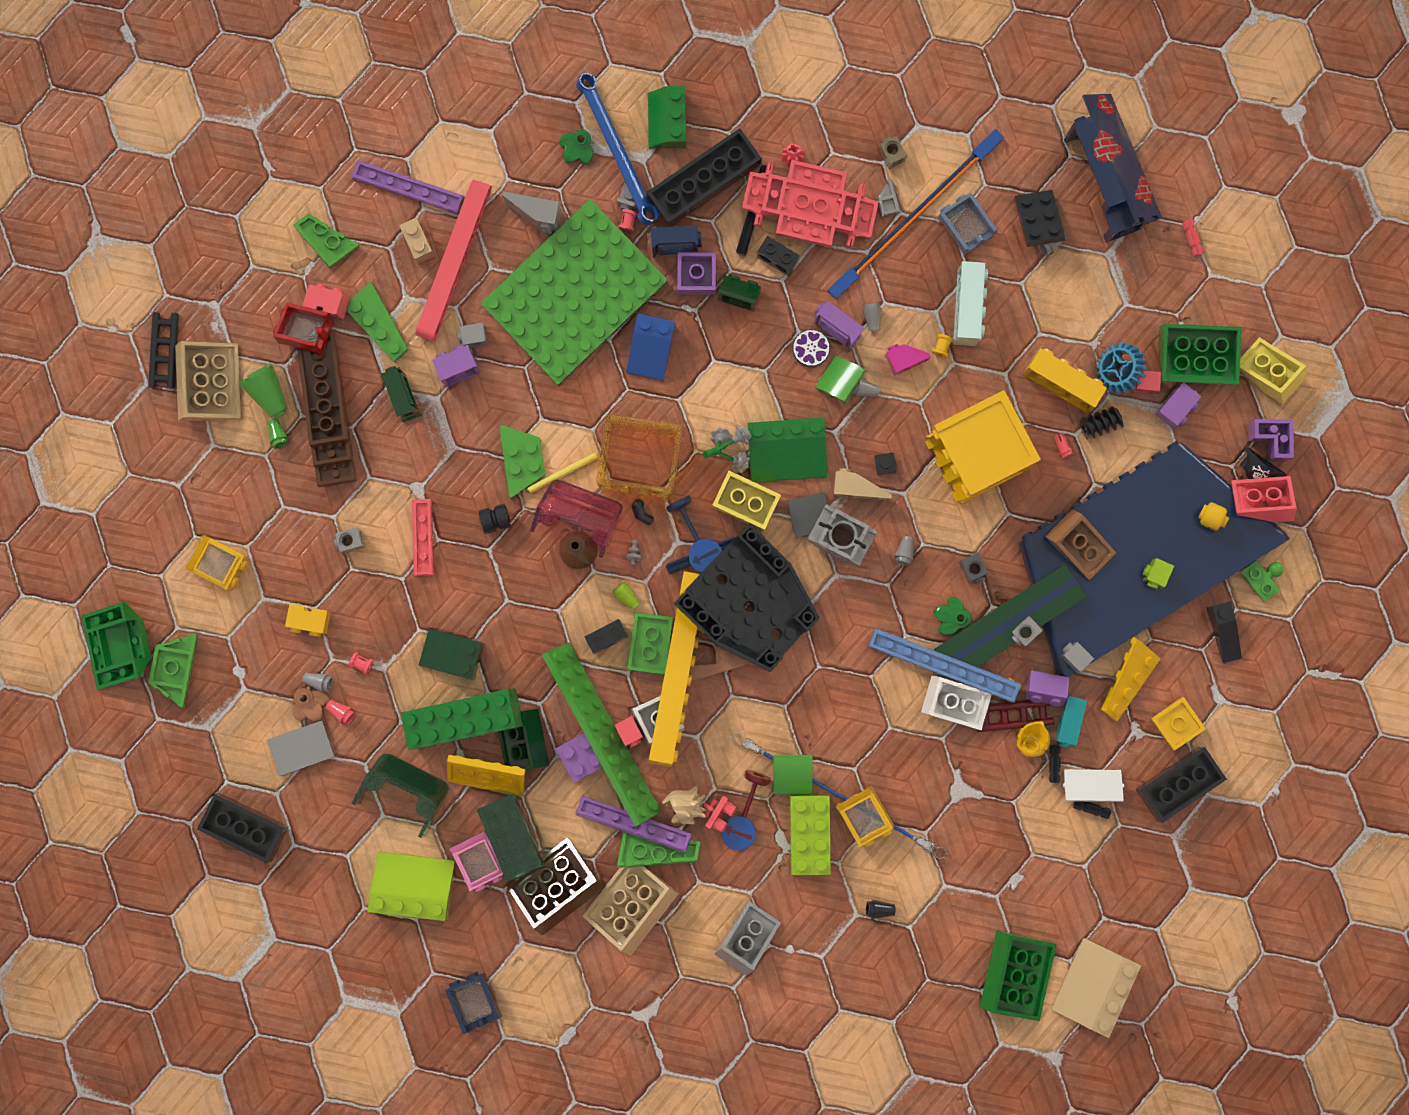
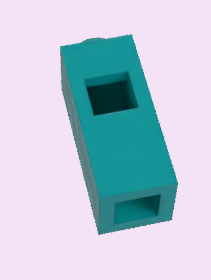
[1054,696,1087,749]

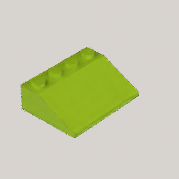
[367,852,455,921]

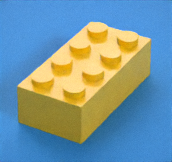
[1023,348,1107,414]

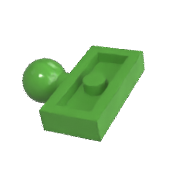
[1240,560,1284,602]

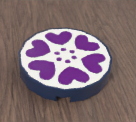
[792,329,830,367]

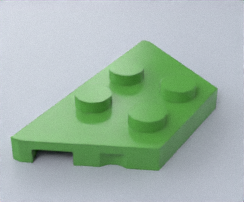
[499,425,545,498]
[148,634,199,707]

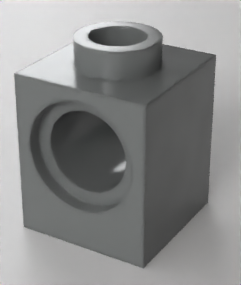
[959,553,988,584]

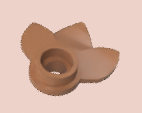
[293,688,330,722]

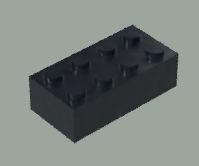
[1135,746,1227,823]
[197,793,289,863]

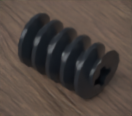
[1080,406,1124,440]

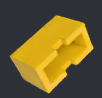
[285,604,331,637]

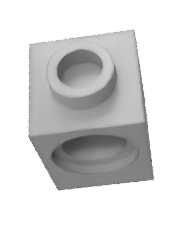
[458,323,488,348]
[334,527,365,554]
[1011,616,1043,646]
[1061,642,1094,673]

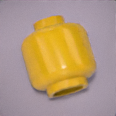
[1198,502,1229,531]

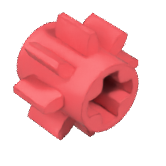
[782,144,805,167]

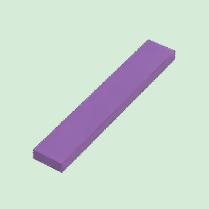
[351,160,465,215]
[576,796,692,853]

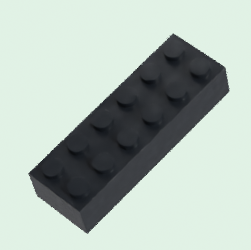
[647,128,762,227]

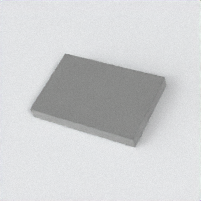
[267,720,335,776]

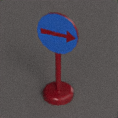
[721,770,771,850]

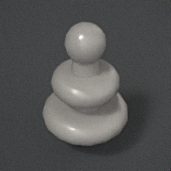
[625,539,641,565]

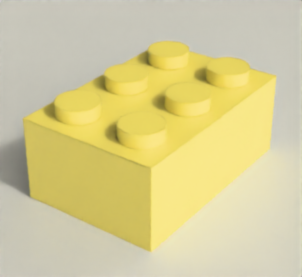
[712,471,781,532]

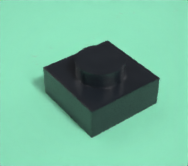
[874,452,897,475]

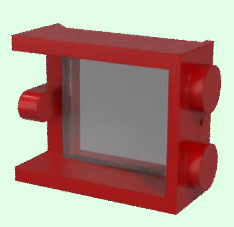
[273,303,334,355]

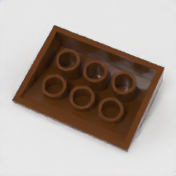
[506,838,604,936]

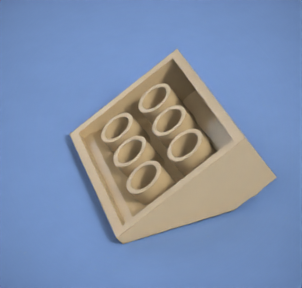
[175,341,241,421]
[582,866,679,956]
[1051,938,1141,1038]

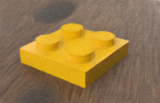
[1150,697,1206,751]

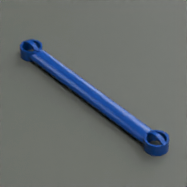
[576,73,659,225]

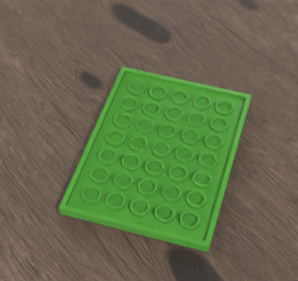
[481,199,668,386]

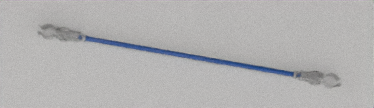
[729,732,946,859]

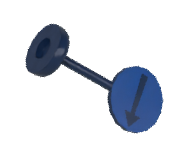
[666,495,722,572]

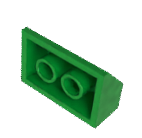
[648,86,686,149]

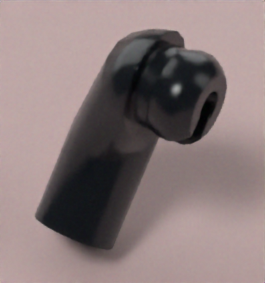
[632,499,654,525]

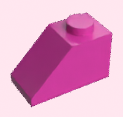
[885,344,931,376]

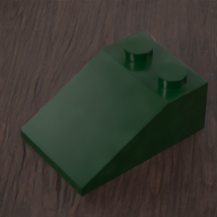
[419,628,485,680]

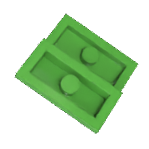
[815,356,866,404]
[773,755,813,794]

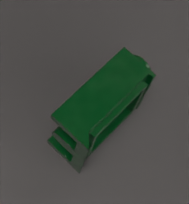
[381,366,423,422]

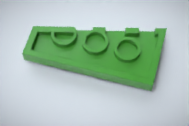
[346,282,408,362]
[617,832,700,868]

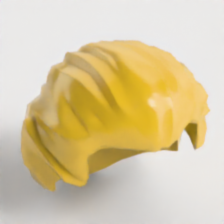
[1017,721,1050,758]

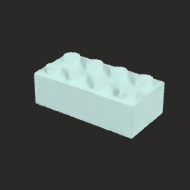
[953,261,988,346]

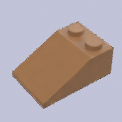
[1045,509,1116,580]

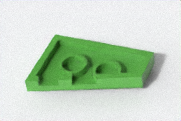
[293,213,360,269]

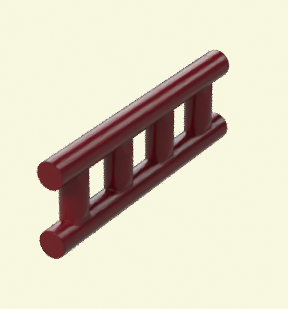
[976,700,1054,733]

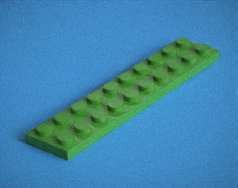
[542,642,661,827]

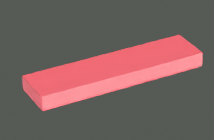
[412,499,434,576]

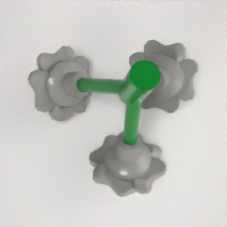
[703,425,752,474]

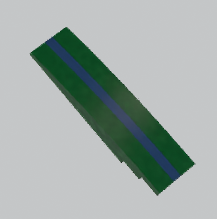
[933,564,1087,681]

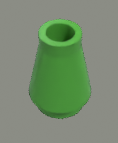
[267,419,289,449]

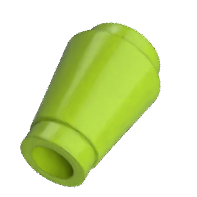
[613,582,640,610]

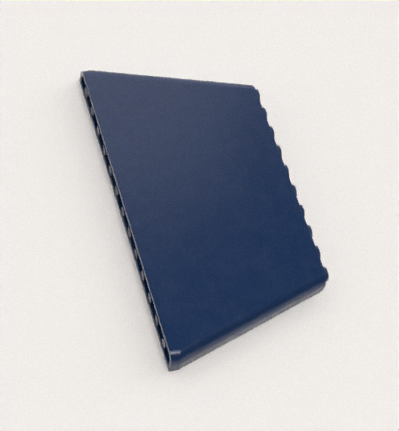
[1019,441,1290,677]

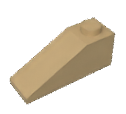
[833,468,892,501]

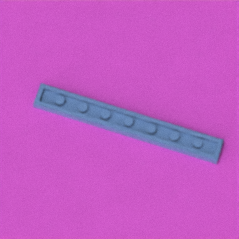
[869,628,1021,703]

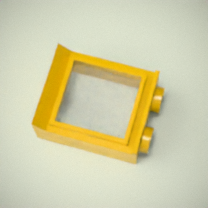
[185,535,249,591]
[836,786,894,848]

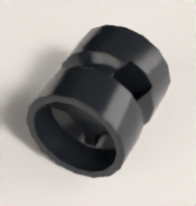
[479,503,511,534]

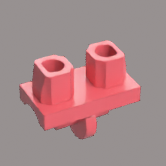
[703,796,737,832]

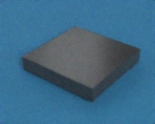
[787,493,827,538]

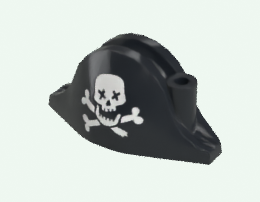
[1240,445,1287,479]

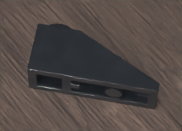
[1206,601,1242,663]

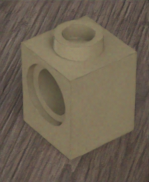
[878,136,907,169]

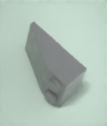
[502,191,562,235]
[714,901,781,976]

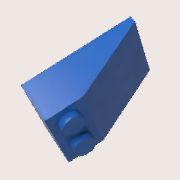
[626,314,676,381]

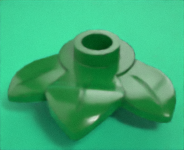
[559,129,593,165]
[933,597,971,635]

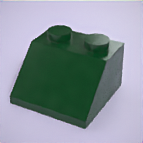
[718,275,761,312]

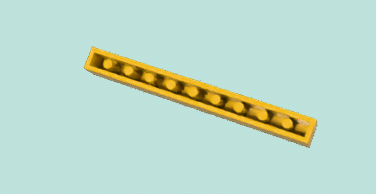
[648,571,700,767]

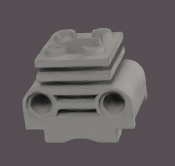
[807,504,878,567]

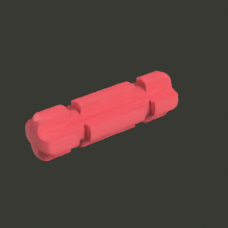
[1182,219,1204,256]

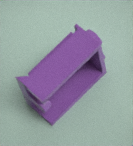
[814,301,864,352]

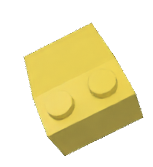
[1240,337,1307,404]

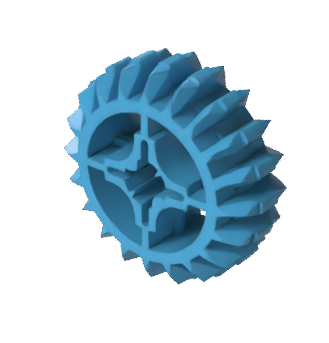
[1095,342,1147,394]

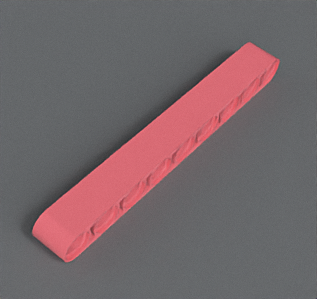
[416,179,492,341]

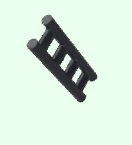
[148,312,179,389]

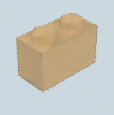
[399,217,435,264]

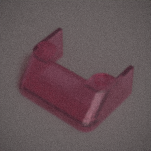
[530,480,623,558]

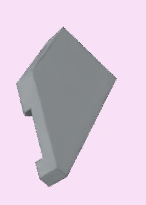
[877,179,901,218]

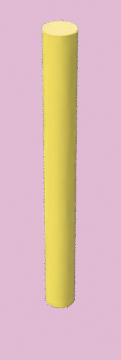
[527,452,598,494]

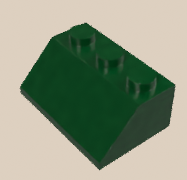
[498,709,550,771]

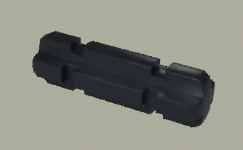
[1049,745,1061,783]
[1073,801,1111,819]

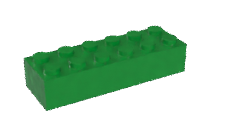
[401,688,523,751]

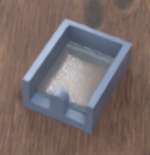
[938,193,997,256]

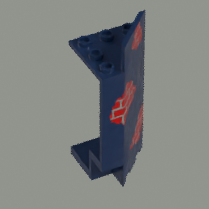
[1064,94,1162,243]

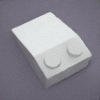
[921,675,992,730]

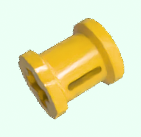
[932,334,954,358]

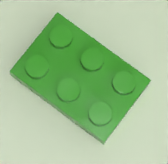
[627,612,673,675]

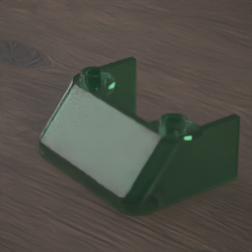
[352,753,449,838]

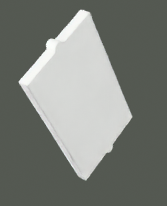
[1063,769,1124,802]

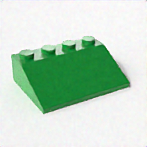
[1159,324,1241,385]
[747,417,827,482]
[980,930,1057,1021]

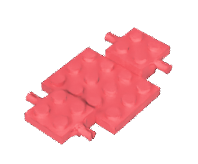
[741,160,879,248]

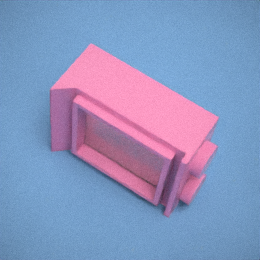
[449,830,507,892]

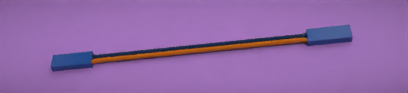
[827,129,1004,299]

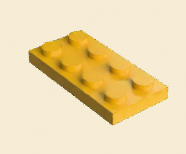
[447,755,525,796]

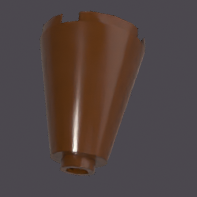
[559,531,597,569]

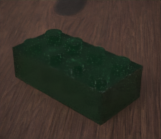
[477,794,546,882]

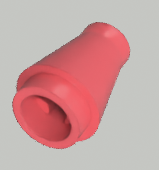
[325,699,355,725]

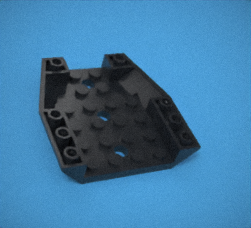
[674,523,819,672]

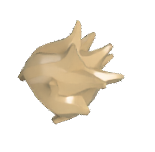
[662,786,708,825]

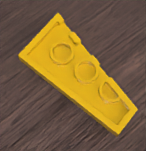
[1101,637,1161,721]

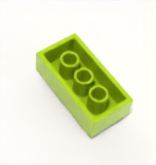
[790,795,831,875]

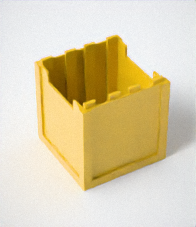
[925,390,1041,504]

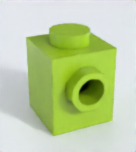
[1143,558,1174,590]

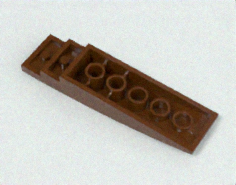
[296,331,356,488]

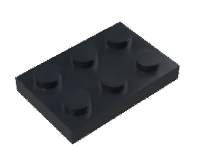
[1015,190,1065,247]

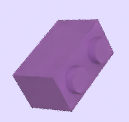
[1155,382,1201,428]
[1025,670,1070,707]

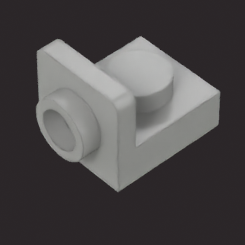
[617,183,637,211]

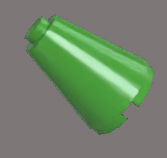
[239,364,287,419]

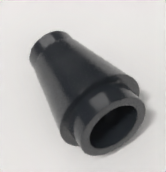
[866,899,896,919]

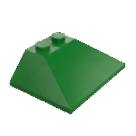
[81,602,151,690]

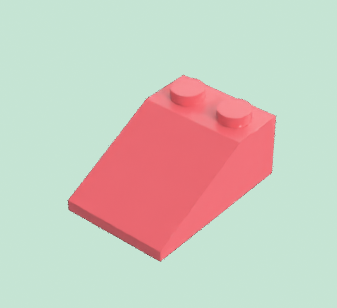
[1231,476,1297,522]

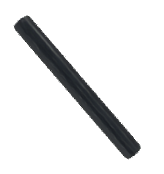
[736,165,770,256]

